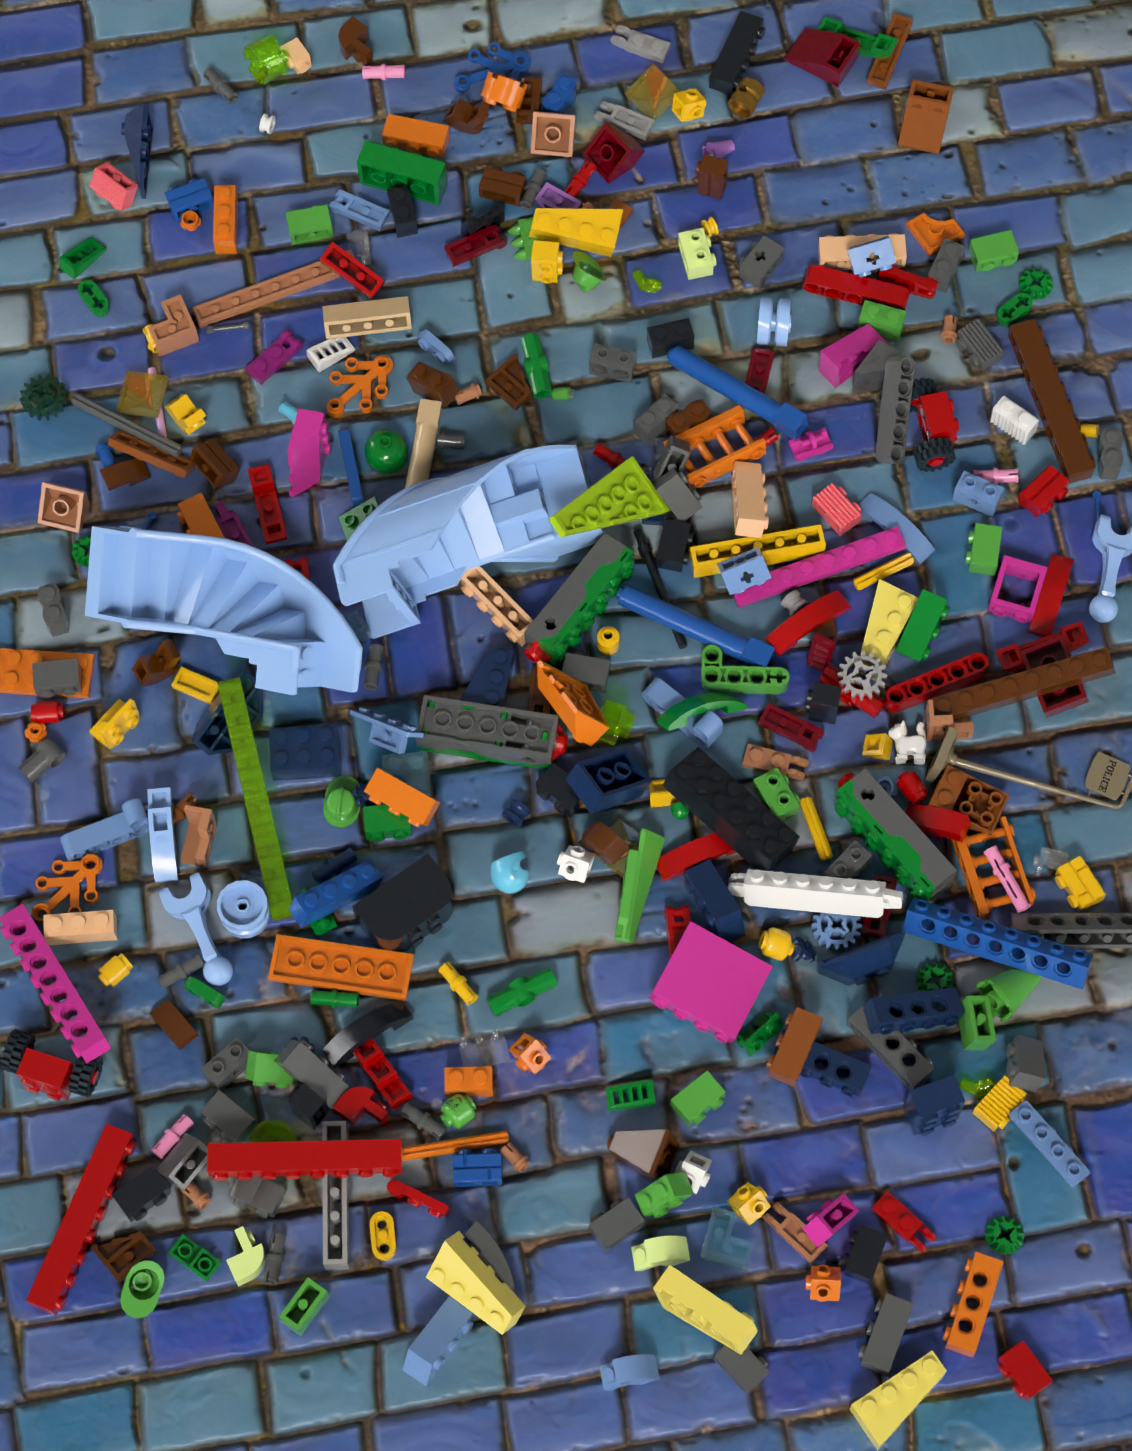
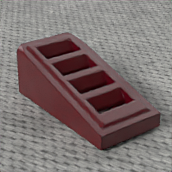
[807,633,836,672]

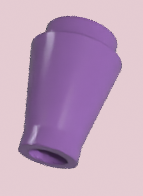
[702,139,735,159]

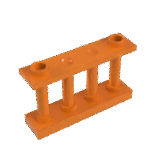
[663,405,766,490]
[951,816,1036,920]

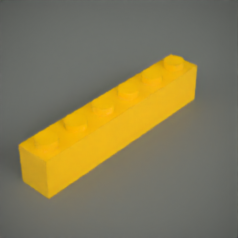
[689,524,826,578]

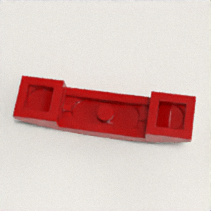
[248,464,288,544]
[1029,553,1074,637]
[766,590,851,656]
[996,621,1089,672]
[657,833,737,882]

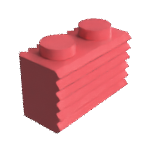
[89,162,138,211]
[812,483,862,536]

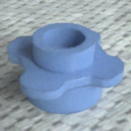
[877,776,898,796]

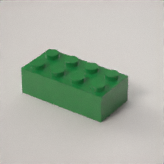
[357,140,448,206]

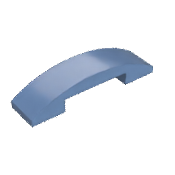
[858,493,935,565]

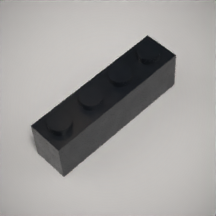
[709,11,766,96]

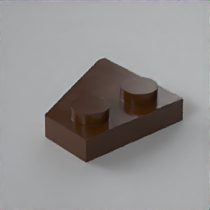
[485,354,531,411]
[90,1232,157,1283]

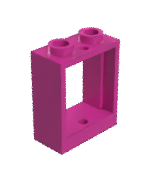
[988,555,1048,623]

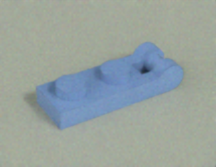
[328,189,390,231]

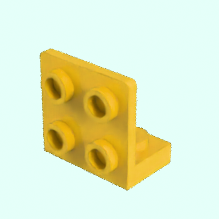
[89,699,140,750]

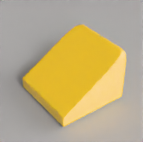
[862,733,893,760]

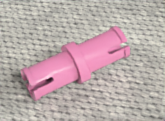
[362,63,405,80]
[973,468,1018,485]
[151,1114,194,1160]

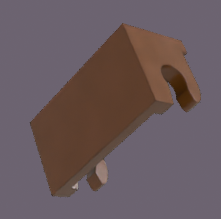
[516,77,542,124]

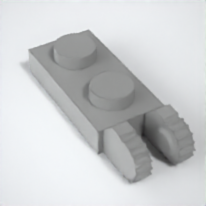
[610,25,671,63]
[594,101,655,141]

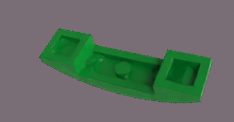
[817,17,898,58]
[657,693,747,731]

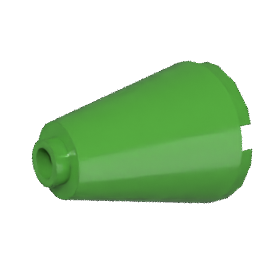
[976,968,1041,1022]

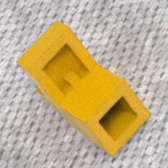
[164,394,206,435]

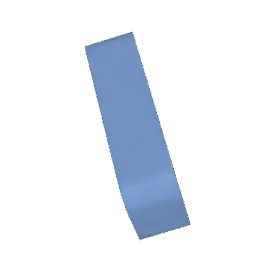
[641,678,723,749]
[60,799,149,861]

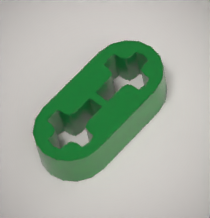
[78,280,110,317]
[996,293,1033,327]
[182,976,226,1009]

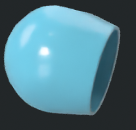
[491,851,529,894]

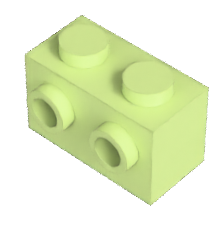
[678,228,717,280]

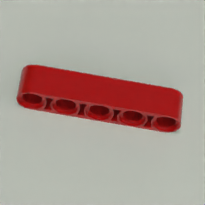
[803,265,910,311]
[885,653,989,713]

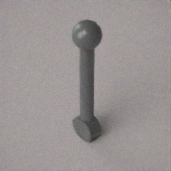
[206,322,251,334]

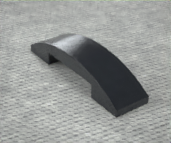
[322,1000,414,1069]

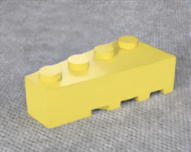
[426,1231,525,1335]

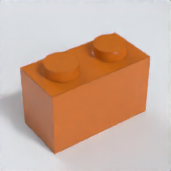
[444,1066,493,1098]

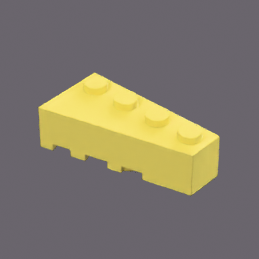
[859,579,919,681]
[653,1265,758,1355]
[850,1350,947,1451]

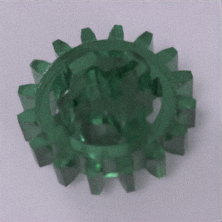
[20,374,68,420]

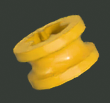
[701,217,719,238]

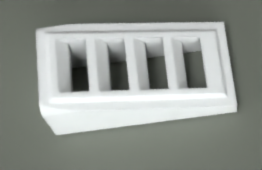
[306,337,355,373]

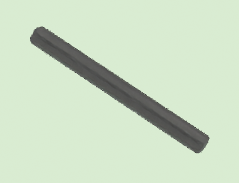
[71,393,182,457]

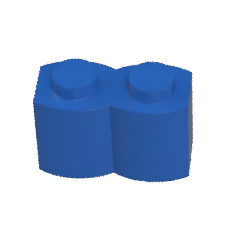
[543,74,577,114]

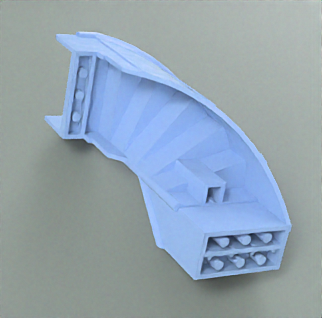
[333,444,605,639]
[85,526,363,695]

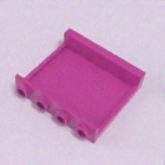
[649,921,773,1043]

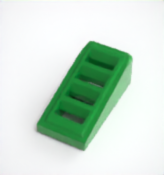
[60,237,106,279]
[605,1079,656,1112]

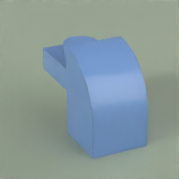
[600,1354,660,1391]

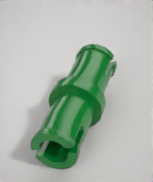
[310,989,359,1008]

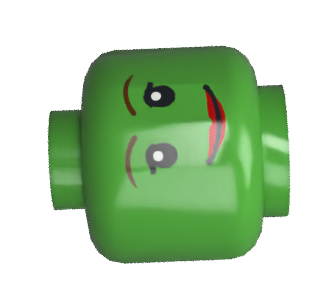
[440,1093,476,1129]

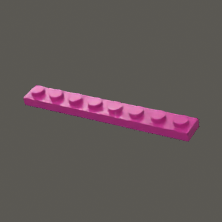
[733,526,906,608]

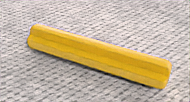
[853,552,914,591]
[800,797,833,861]

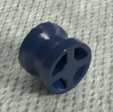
[502,799,531,827]

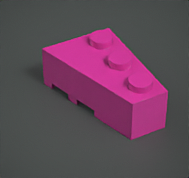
[818,324,886,389]

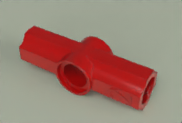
[818,665,886,719]

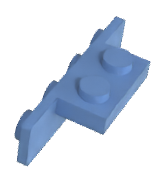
[349,706,424,754]
[1009,1101,1090,1188]

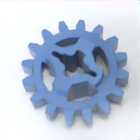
[811,912,862,953]

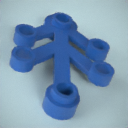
[454,42,531,93]

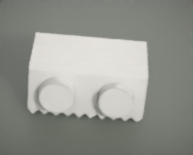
[990,395,1039,445]

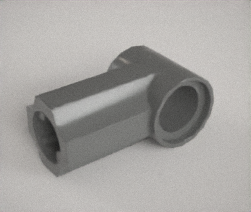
[18,738,66,783]

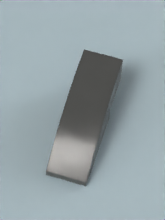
[464,1221,515,1292]

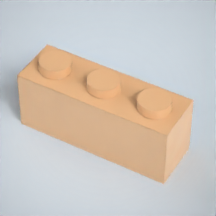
[43,910,118,945]

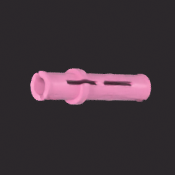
[984,846,1031,913]

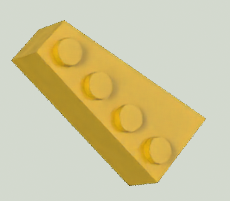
[528,208,623,257]

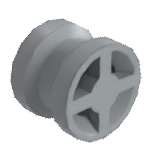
[781,590,809,616]

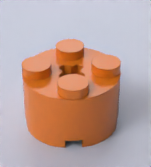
[480,71,528,112]

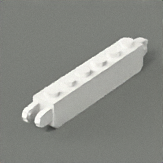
[727,869,903,918]

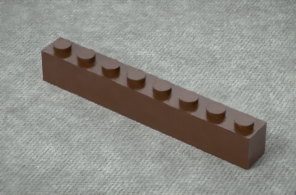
[1008,319,1096,484]
[931,646,1116,721]

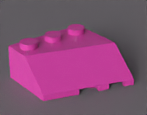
[288,408,332,497]

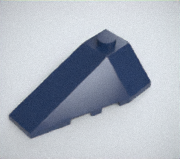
[121,103,154,199]

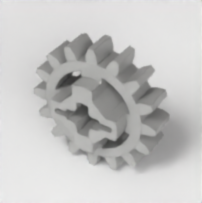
[838,650,887,701]

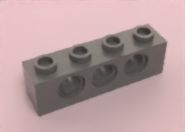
[847,1000,934,1090]

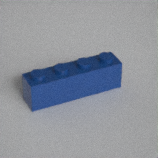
[289,859,383,928]

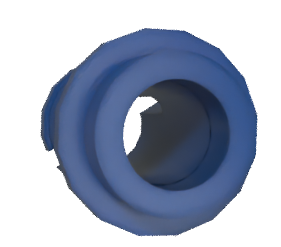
[95,442,117,468]

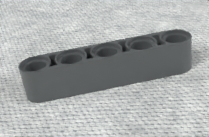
[876,356,915,464]

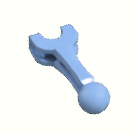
[1089,514,1132,623]
[159,872,233,986]

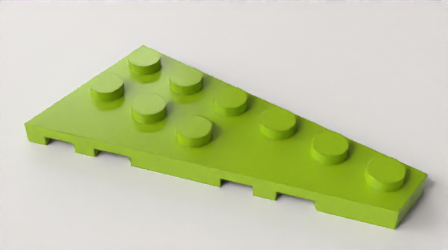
[548,456,670,538]

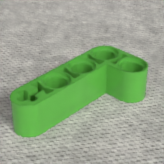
[701,645,790,695]

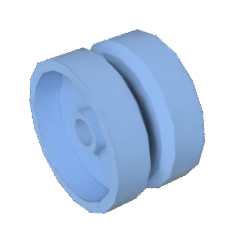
[757,297,792,347]
[217,880,271,939]

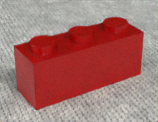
[320,241,385,300]

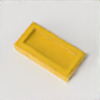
[171,666,222,705]

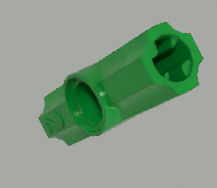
[521,333,552,399]
[486,967,558,1017]

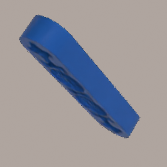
[338,429,364,508]

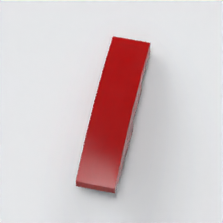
[352,1039,413,1110]

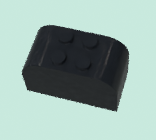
[352,853,454,952]

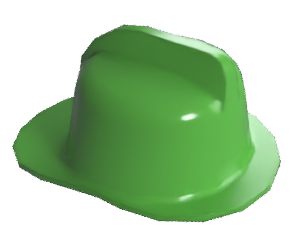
[572,251,607,293]
[323,776,360,828]
[120,1260,165,1318]

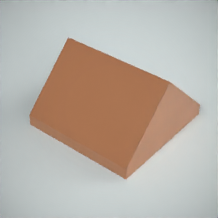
[530,111,576,157]
[37,481,90,533]

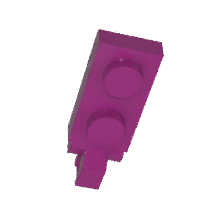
[214,501,254,547]

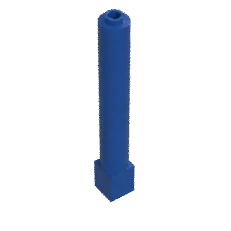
[667,345,809,441]
[616,584,775,667]

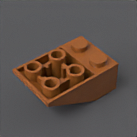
[898,80,954,154]
[927,765,1010,835]

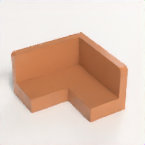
[148,294,199,356]
[924,699,974,741]
[180,805,217,868]

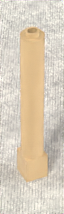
[405,399,443,488]

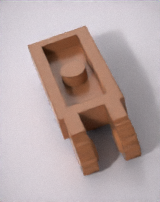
[742,743,809,780]
[762,1202,828,1264]

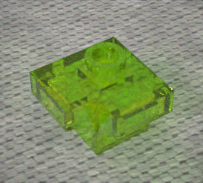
[598,699,635,745]

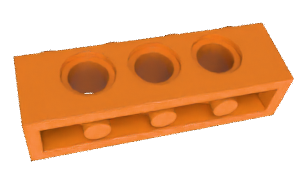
[943,1252,1004,1358]

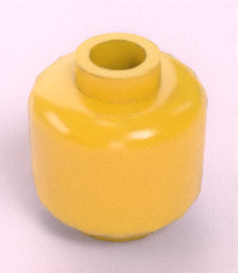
[758,927,795,961]

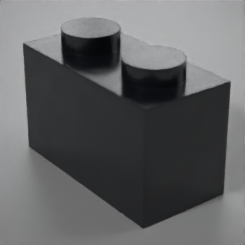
[387,185,418,238]
[647,318,694,359]
[656,519,694,572]
[805,682,842,725]
[536,763,583,818]
[288,1083,329,1130]
[111,1166,170,1222]
[841,1225,888,1285]

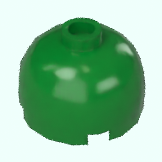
[365,429,409,475]

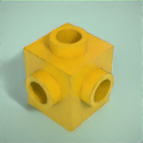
[672,88,706,122]
[727,1182,771,1226]

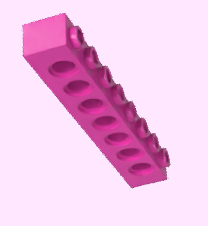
[0,903,111,1064]

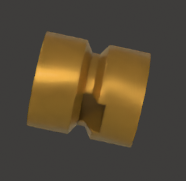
[728,77,765,118]

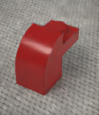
[333,1086,389,1127]

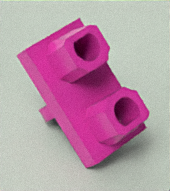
[788,428,833,462]

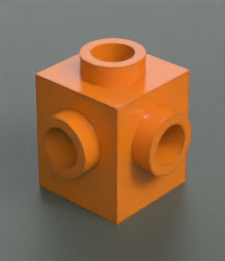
[508,1033,551,1074]
[805,1265,841,1302]

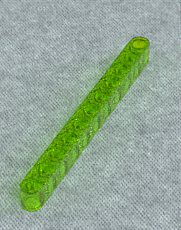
[217,677,293,921]

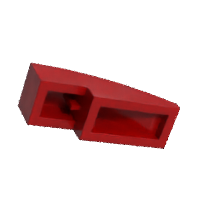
[905,805,971,843]

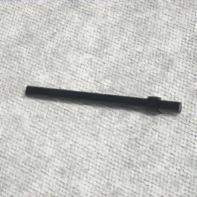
[633,529,688,649]

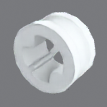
[259,113,276,134]

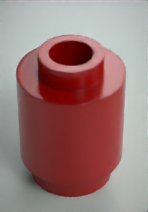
[31,700,66,724]
[896,770,929,805]

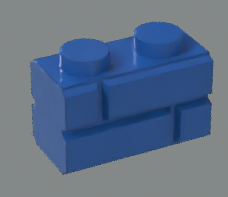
[164,178,214,221]
[453,1149,502,1187]

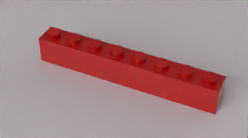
[26,1124,137,1316]
[207,1139,403,1181]

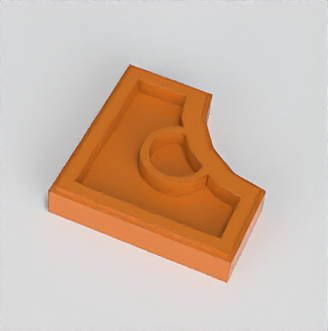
[906,213,965,257]

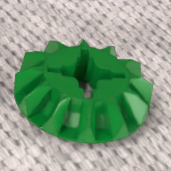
[1019,267,1053,300]
[72,533,91,567]
[916,961,954,992]
[985,1215,1024,1254]

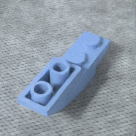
[147,787,178,883]

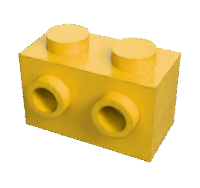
[531,240,564,284]

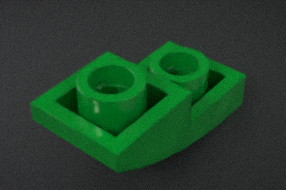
[168,1234,222,1282]

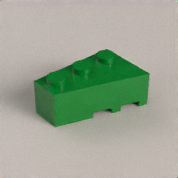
[895,589,950,664]

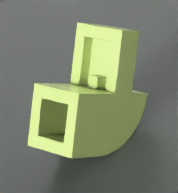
[226,1226,266,1287]
[631,1236,690,1271]

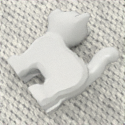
[888,720,927,764]

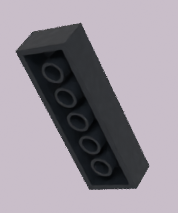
[663,747,800,871]

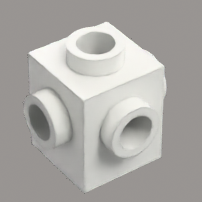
[557,845,595,883]
[675,1150,712,1194]

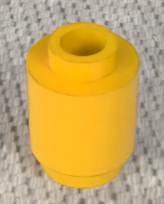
[597,626,620,656]
[97,953,133,987]

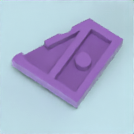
[535,182,582,209]

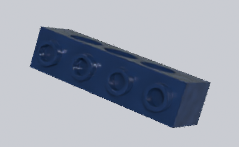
[863,987,965,1035]
[773,1029,872,1097]

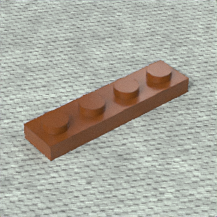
[866,13,914,90]
[108,430,196,478]

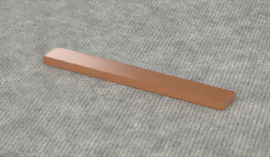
[192,249,356,328]

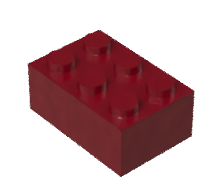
[1020,635,1089,718]

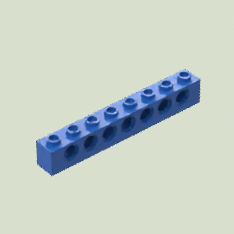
[903,897,1094,990]

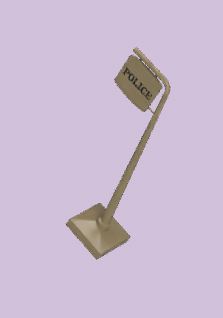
[925,726,1132,809]

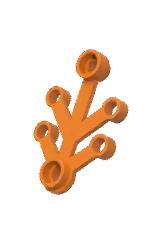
[327,355,393,418]
[32,854,103,924]

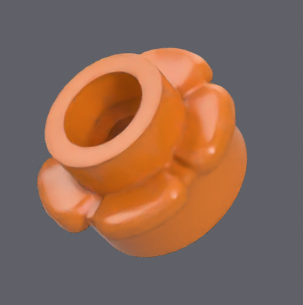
[180,211,201,231]
[25,722,47,743]

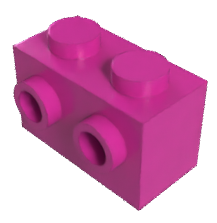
[802,1193,860,1247]

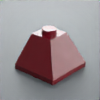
[582,123,645,183]

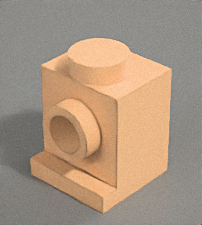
[279,38,312,74]

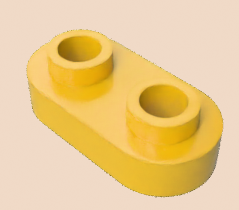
[370,1211,396,1261]

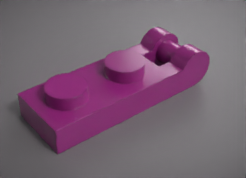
[245,329,304,385]

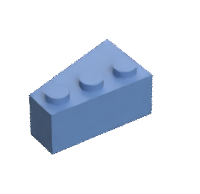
[402,1296,473,1386]

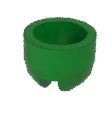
[670,802,689,820]

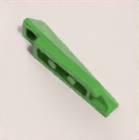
[614,829,665,943]

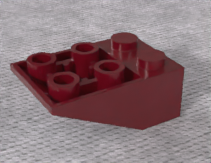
[784,28,861,87]

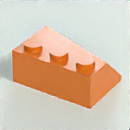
[537,660,609,747]

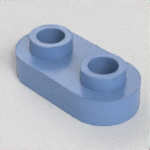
[417,329,454,365]

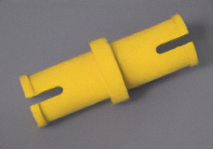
[438,961,479,1006]

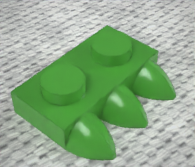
[508,217,543,261]

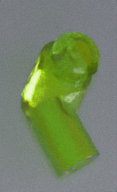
[632,270,662,293]
[959,1077,995,1097]

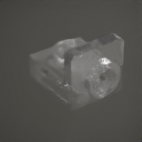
[347,230,371,265]
[1032,847,1069,876]

